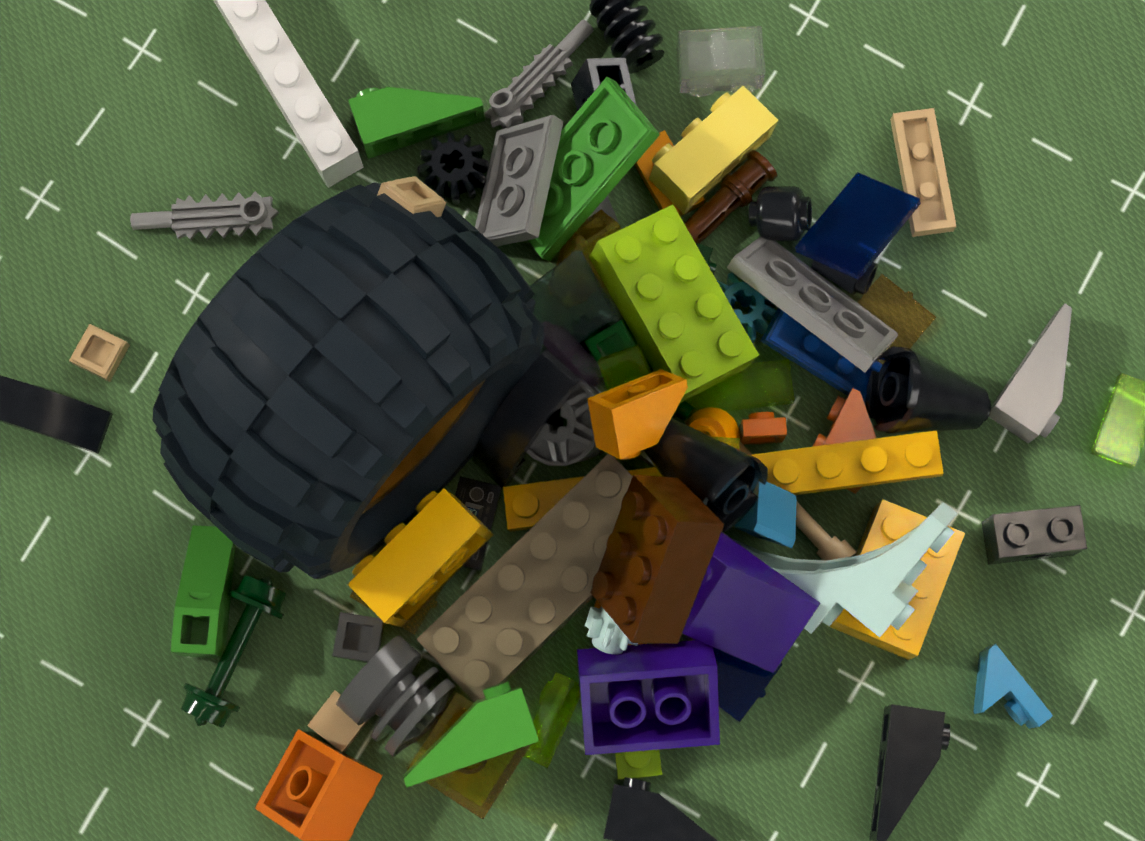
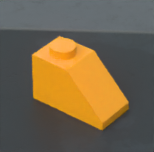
[587,369,688,460]

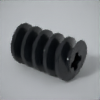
[589,0,665,74]

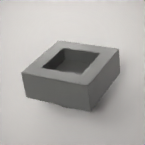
[332,612,385,662]

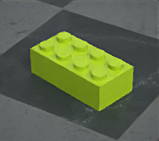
[589,204,759,403]

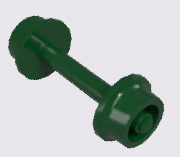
[181,575,286,728]

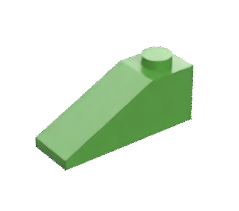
[348,87,485,159]
[403,681,539,788]

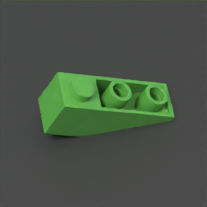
[170,525,235,658]

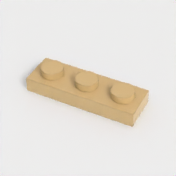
[890,108,957,237]

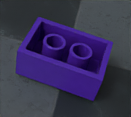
[577,640,720,755]

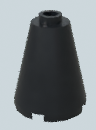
[866,346,991,433]
[644,418,768,532]

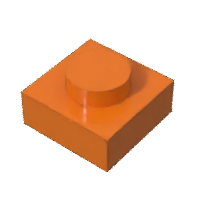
[739,412,787,445]

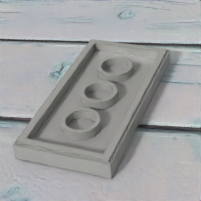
[727,237,898,373]

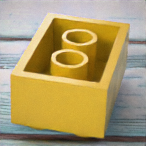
[347,488,494,627]
[830,499,965,660]

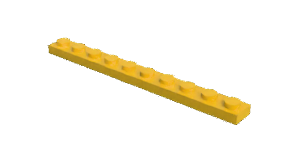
[503,430,944,532]

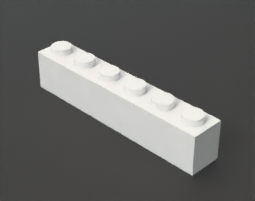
[213,0,364,188]

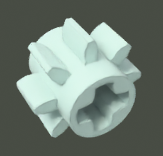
[585,606,638,654]

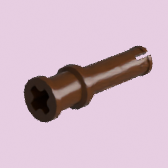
[685,150,778,244]

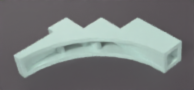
[725,502,958,638]

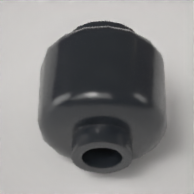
[749,186,812,241]

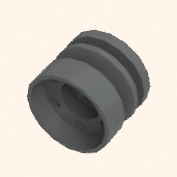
[527,371,612,466]
[336,635,456,757]

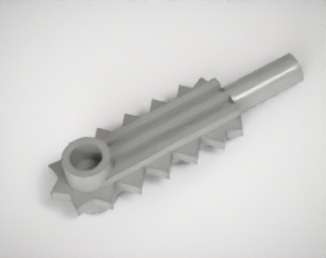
[484,20,594,129]
[130,191,279,241]

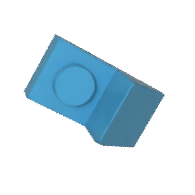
[733,481,797,548]
[973,644,1053,729]

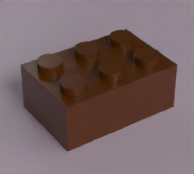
[590,474,724,644]

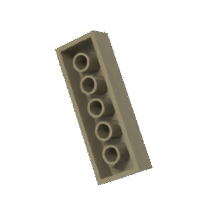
[416,454,633,702]

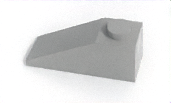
[989,303,1072,444]

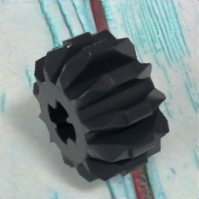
[418,131,489,205]

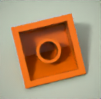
[255,729,383,841]

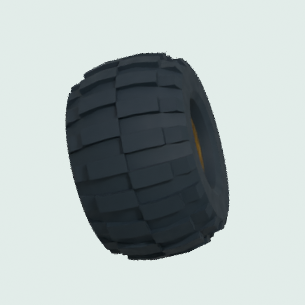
[152,182,545,579]

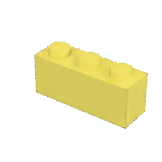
[649,86,778,214]

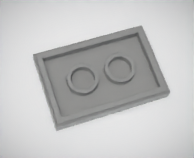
[475,115,564,247]

